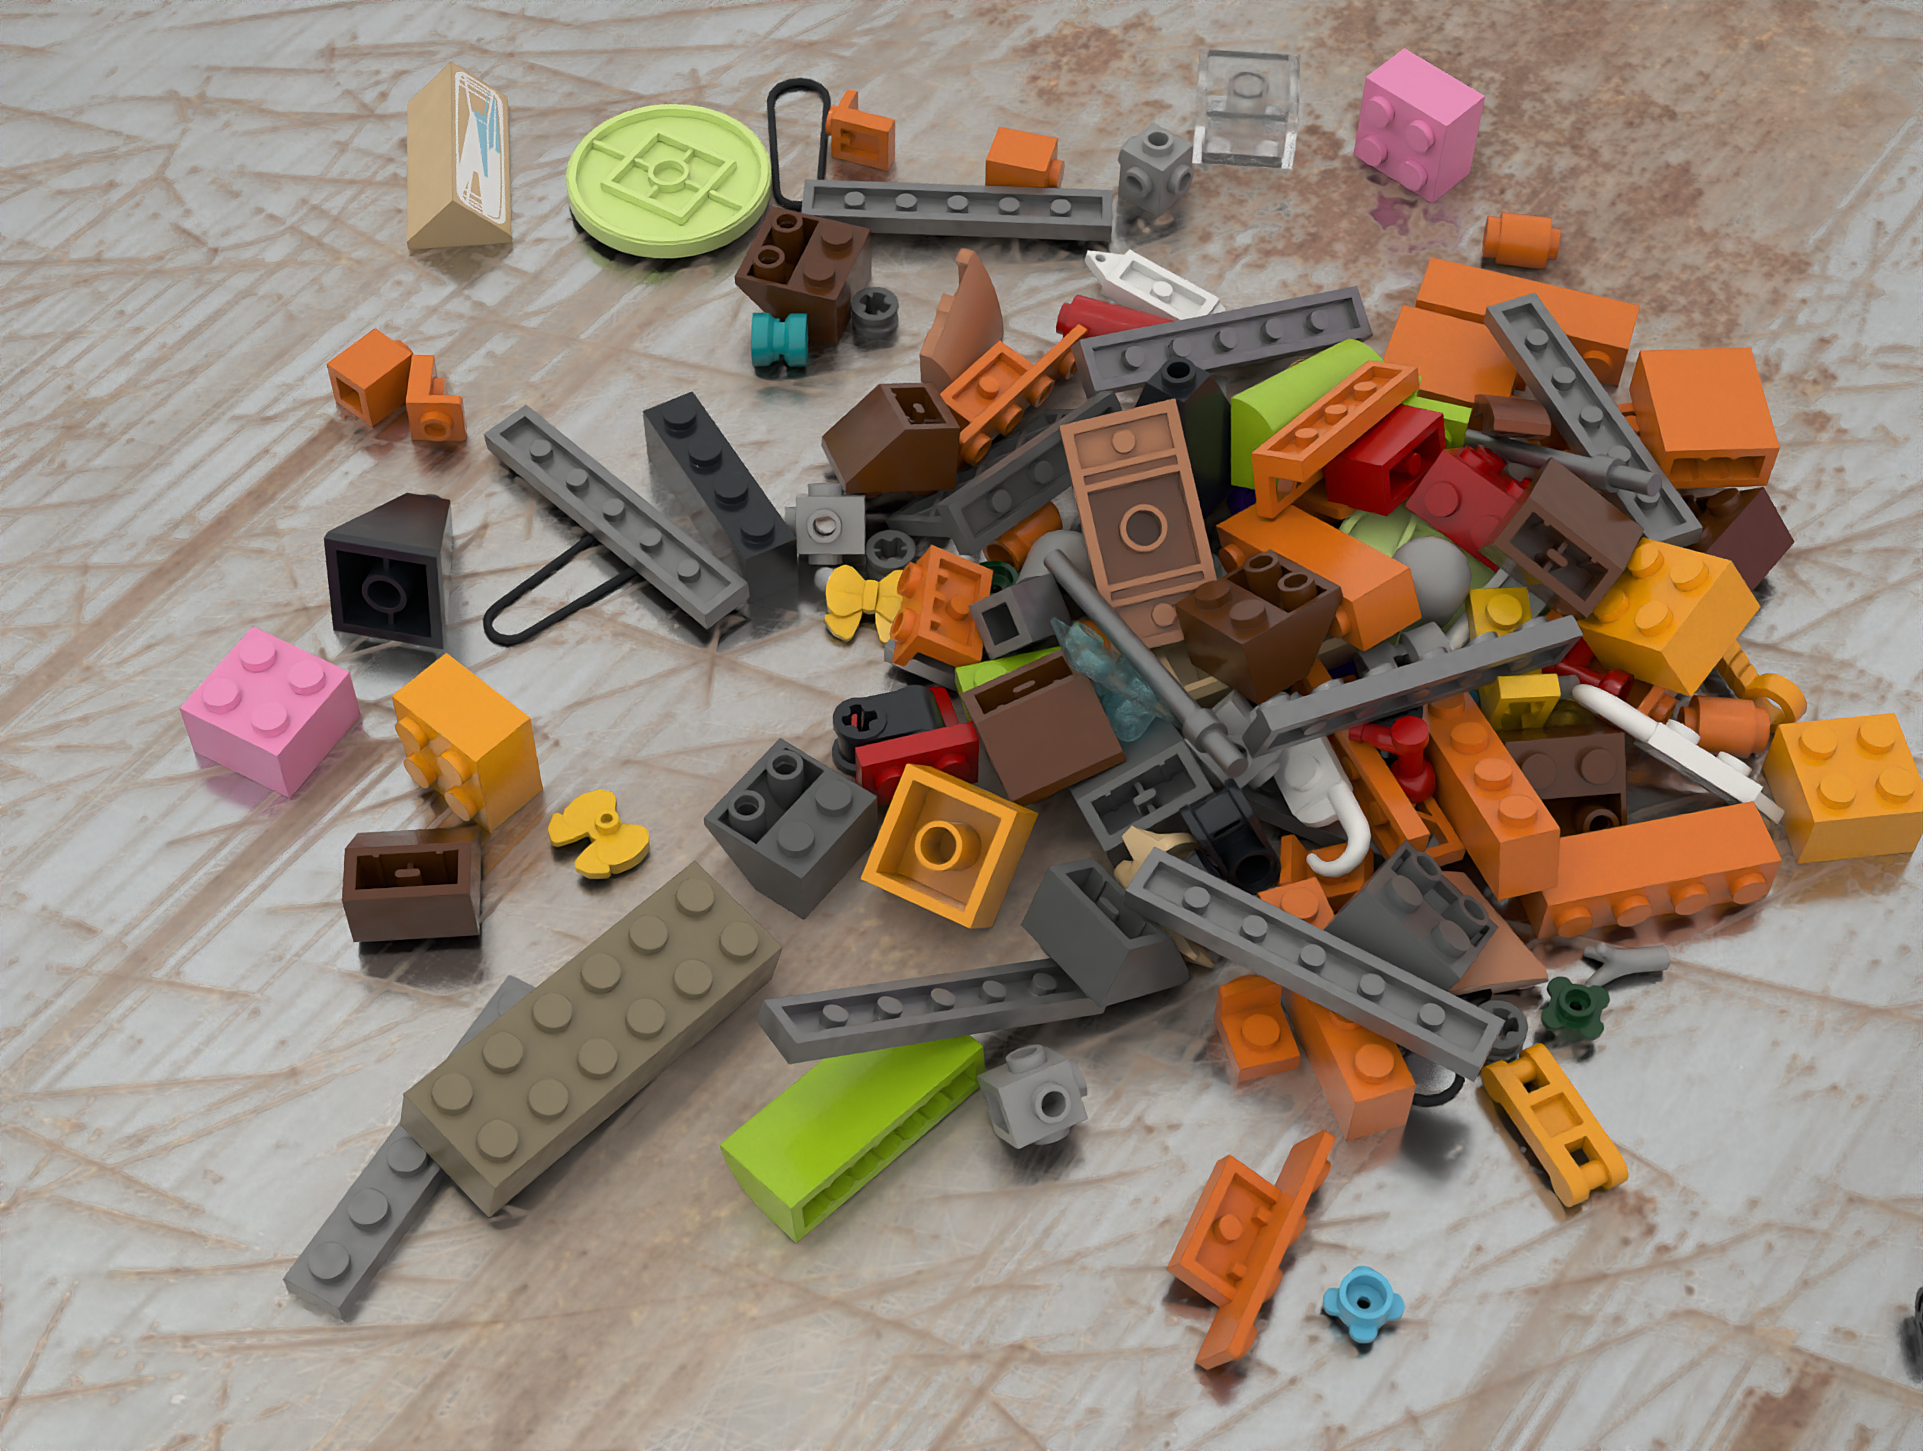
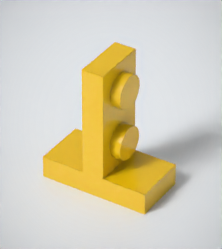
[1464,587,1561,731]

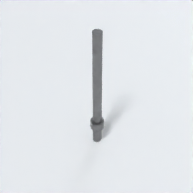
[1464,429,1661,497]
[1044,549,1248,778]

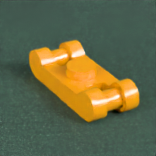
[1481,1043,1629,1207]

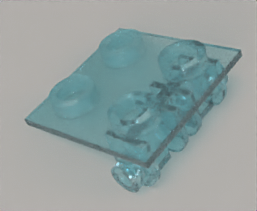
[1050,617,1174,741]

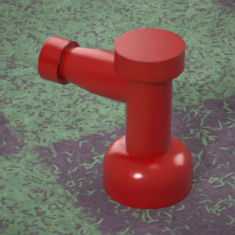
[1541,637,1634,702]
[1348,716,1436,804]

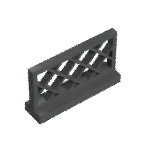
[885,391,1123,556]

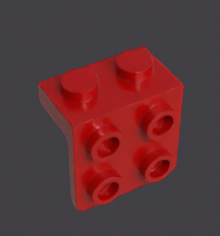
[1404,444,1532,573]
[851,686,979,806]

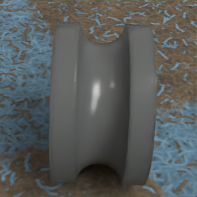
[851,287,899,339]
[865,530,916,582]
[1478,1000,1529,1064]

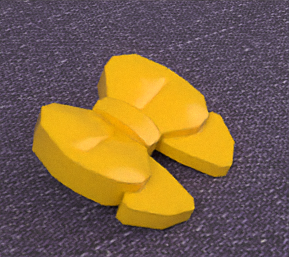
[824,565,903,645]
[548,789,650,879]

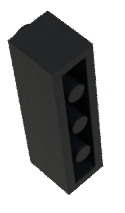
[643,391,799,604]

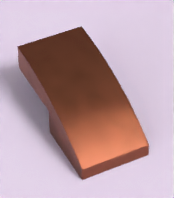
[1472,394,1551,441]

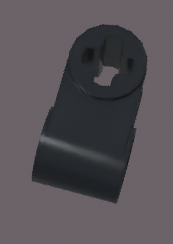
[832,685,946,777]
[1178,778,1282,895]

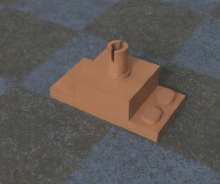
[1059,398,1217,657]

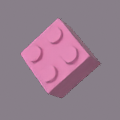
[1353,48,1485,203]
[179,626,361,799]

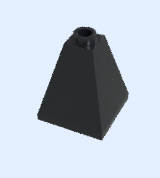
[1134,355,1237,521]
[324,493,453,649]

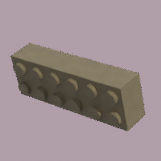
[400,860,783,1218]

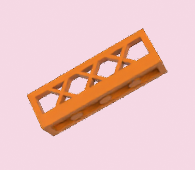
[1251,360,1419,519]
[1290,659,1466,866]

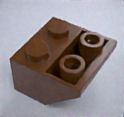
[735,206,872,346]
[821,382,960,498]
[1478,457,1644,621]
[1682,487,1794,592]
[1174,549,1343,705]
[960,645,1126,807]
[1495,723,1628,838]
[342,826,482,942]

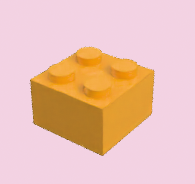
[1576,537,1761,697]
[392,653,543,833]
[1762,713,1923,864]
[860,764,1039,929]

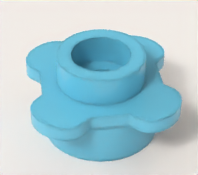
[1323,1266,1405,1343]

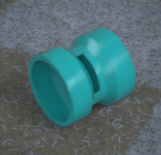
[751,312,808,367]

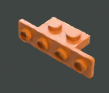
[940,324,1088,473]
[1166,1130,1336,1370]

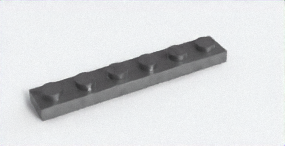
[801,179,1113,241]
[1071,286,1373,399]
[1483,293,1703,547]
[484,405,750,629]
[1241,615,1583,759]
[1122,847,1505,1082]
[756,958,1106,1064]
[283,975,536,1320]

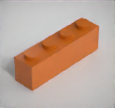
[1415,257,1640,387]
[1216,503,1422,652]
[1422,691,1560,901]
[1519,801,1782,940]
[1257,877,1416,1142]

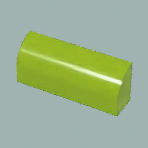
[1231,338,1385,489]
[719,1035,985,1243]

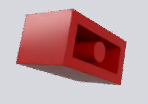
[1322,404,1446,517]

